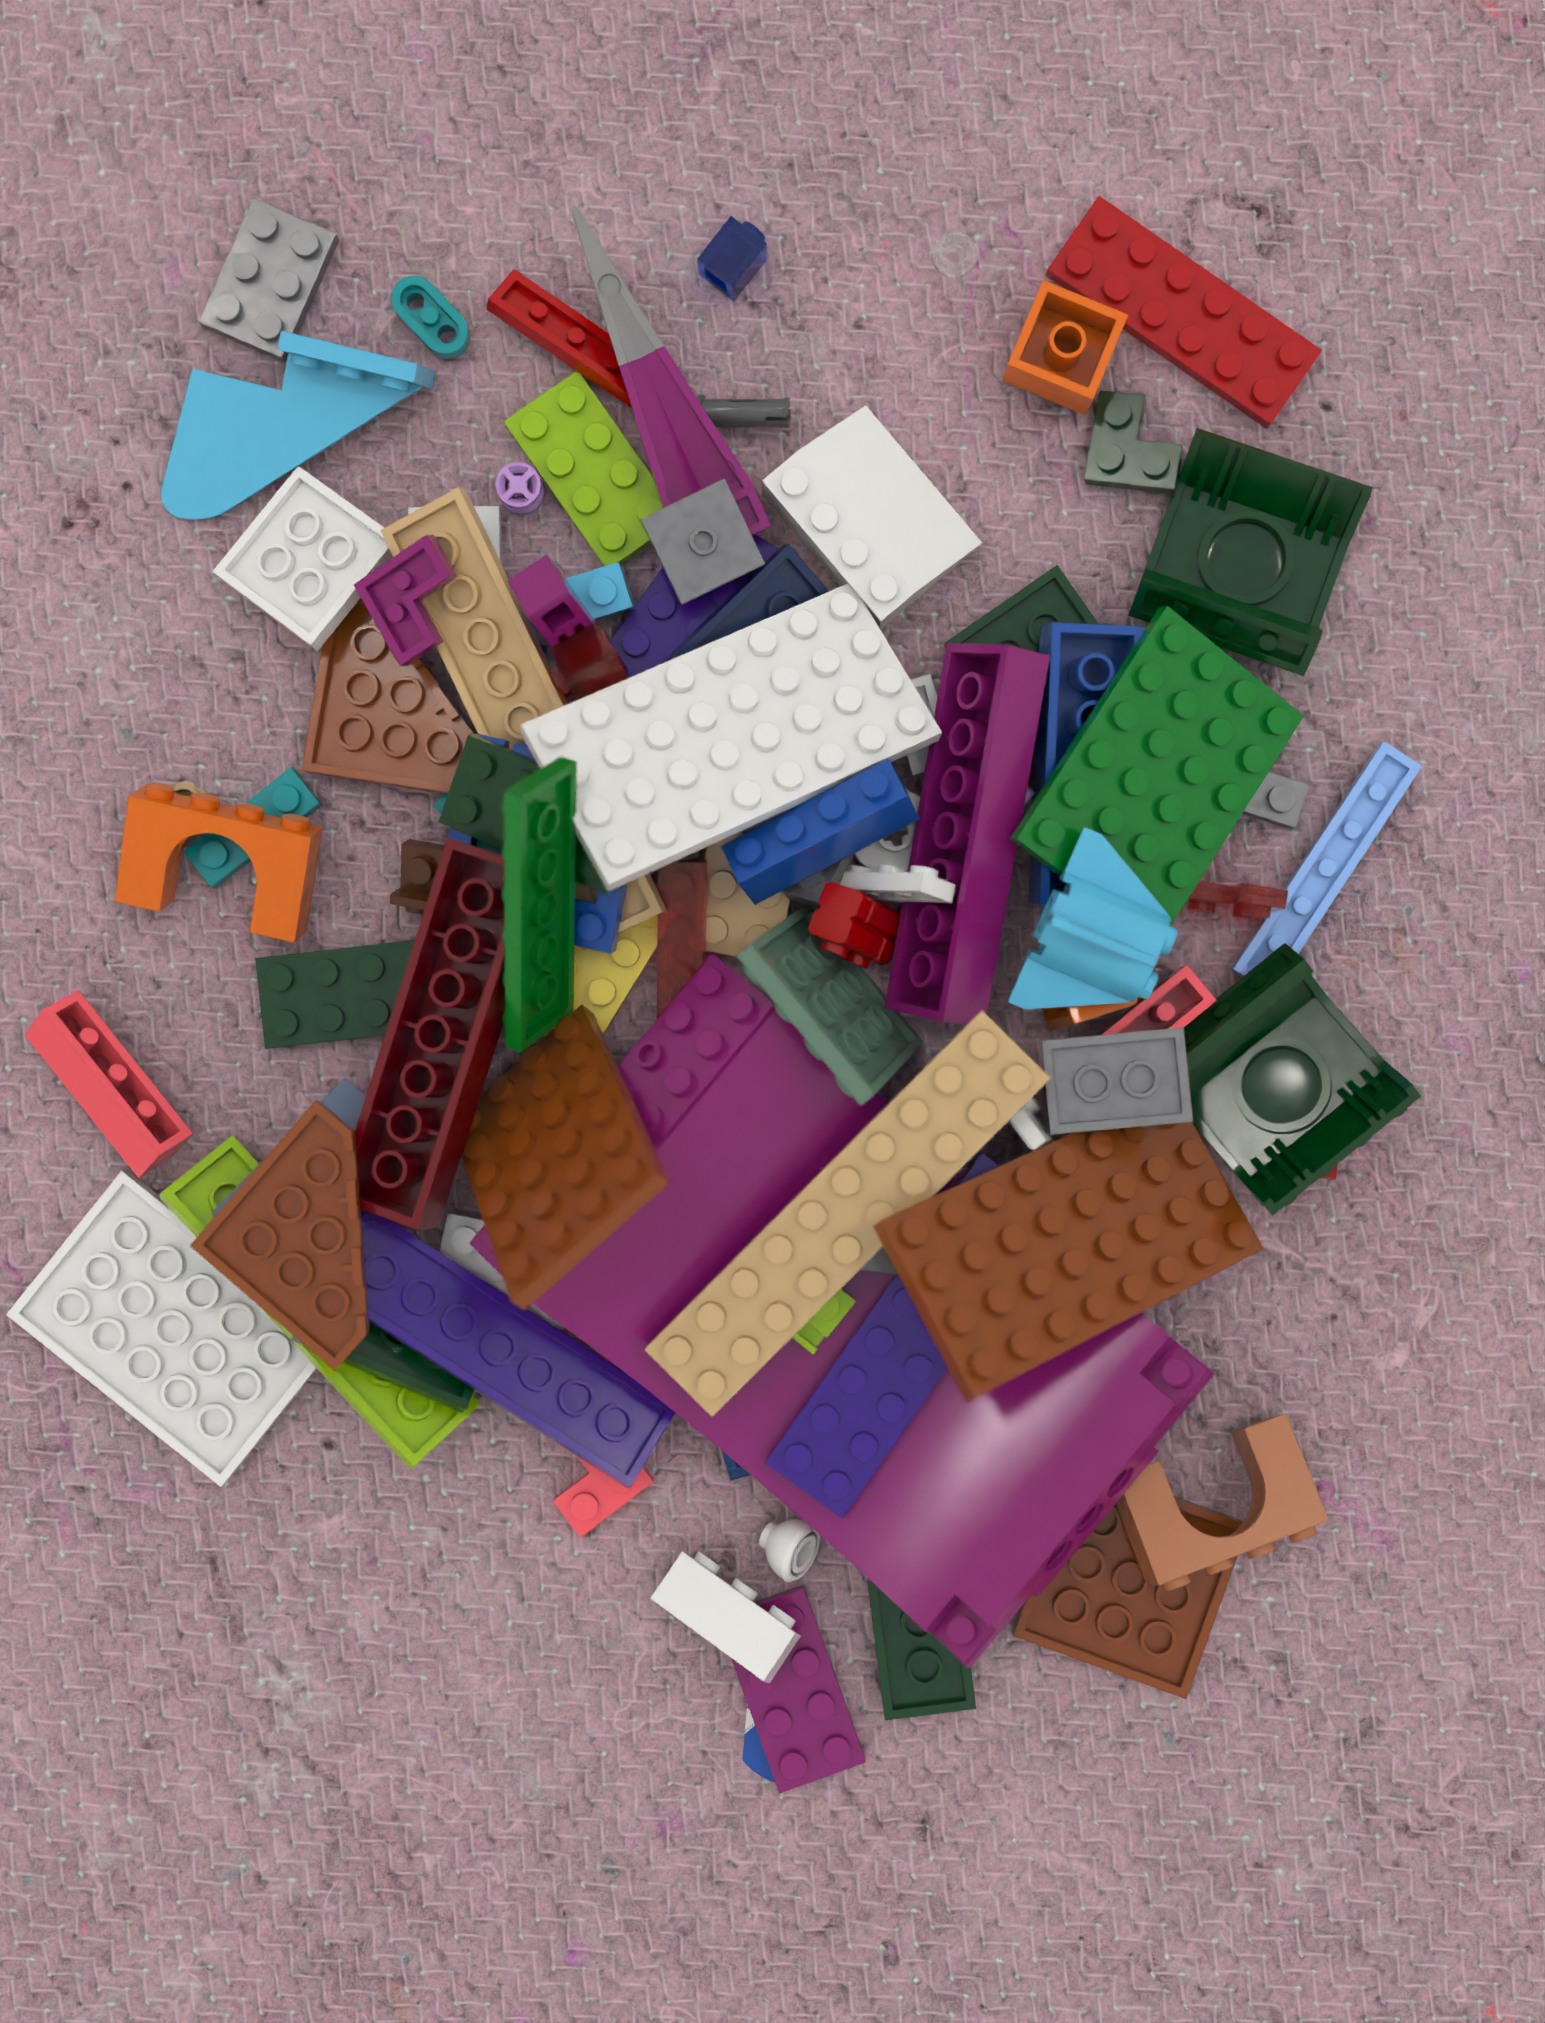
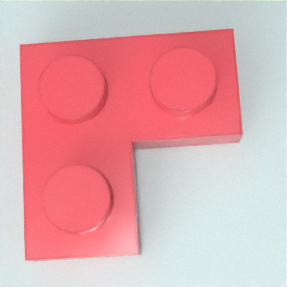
[553,1456,654,1538]

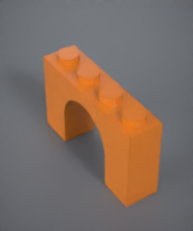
[115,783,323,943]

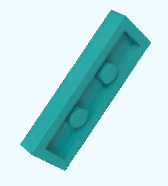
[183,767,322,889]

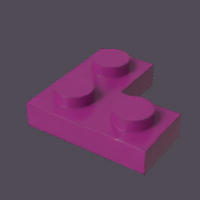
[353,535,457,666]

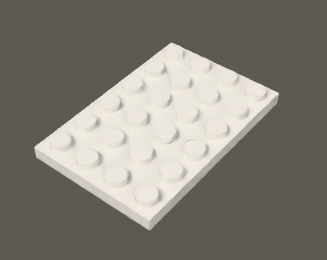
[6,1170,317,1487]

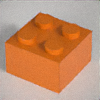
[1002,280,1128,415]

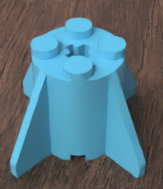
[1008,827,1178,1010]

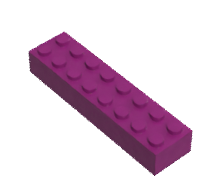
[884,643,1050,1025]

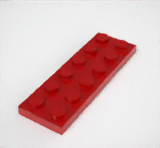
[1045,196,1322,429]

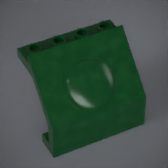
[1128,428,1373,676]
[1184,943,1422,1216]

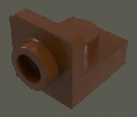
[390,839,445,914]

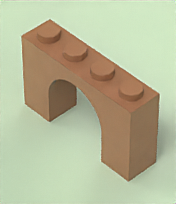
[1116,1413,1329,1592]

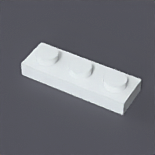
[840,865,956,903]

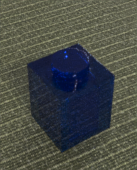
[697,216,767,302]

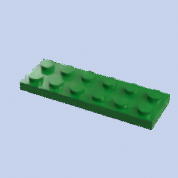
[502,756,577,1053]

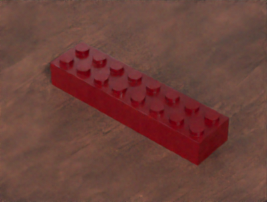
[355,838,505,1230]

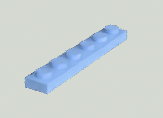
[1230,741,1422,977]

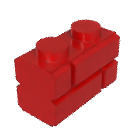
[808,881,900,969]

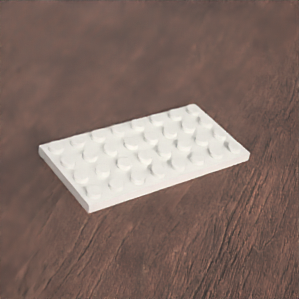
[521,584,942,892]

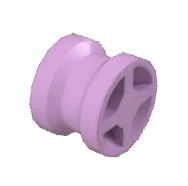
[495,462,545,516]

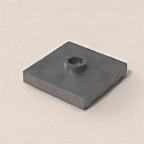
[640,478,765,605]

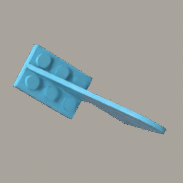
[161,331,436,520]

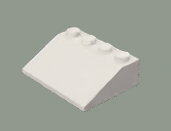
[762,405,982,630]

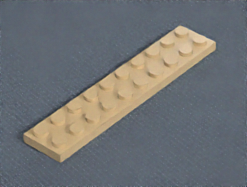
[380,487,667,951]
[644,1010,1051,1417]

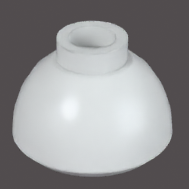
[759,1518,820,1582]

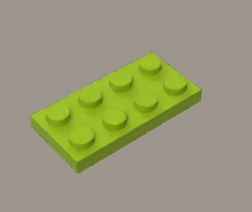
[503,371,662,566]

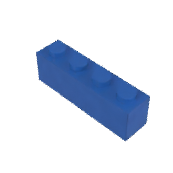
[721,758,920,905]

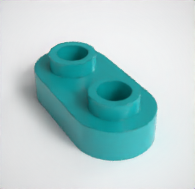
[391,276,470,359]

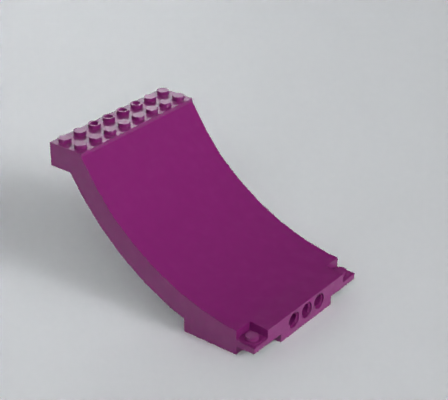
[469,953,1215,1668]

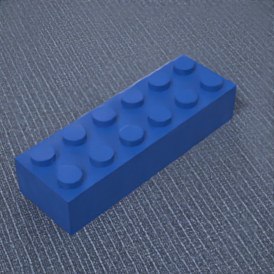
[1028,622,1144,905]

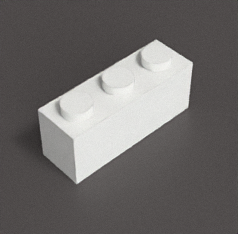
[650,1551,801,1683]

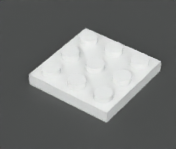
[212,466,393,652]

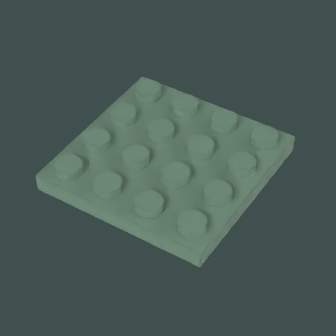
[737,904,924,1105]

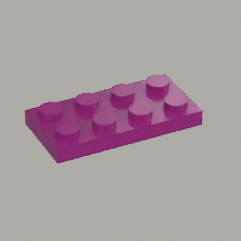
[731,1585,866,1794]

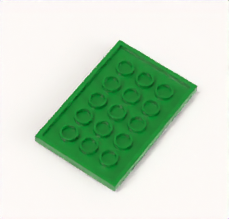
[1010,606,1304,926]

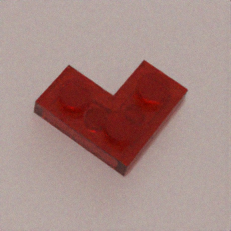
[1186,881,1289,921]

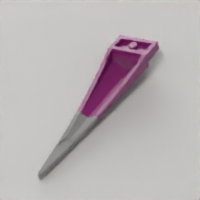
[572,205,771,536]

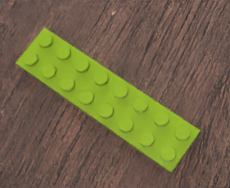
[159,1135,481,1470]

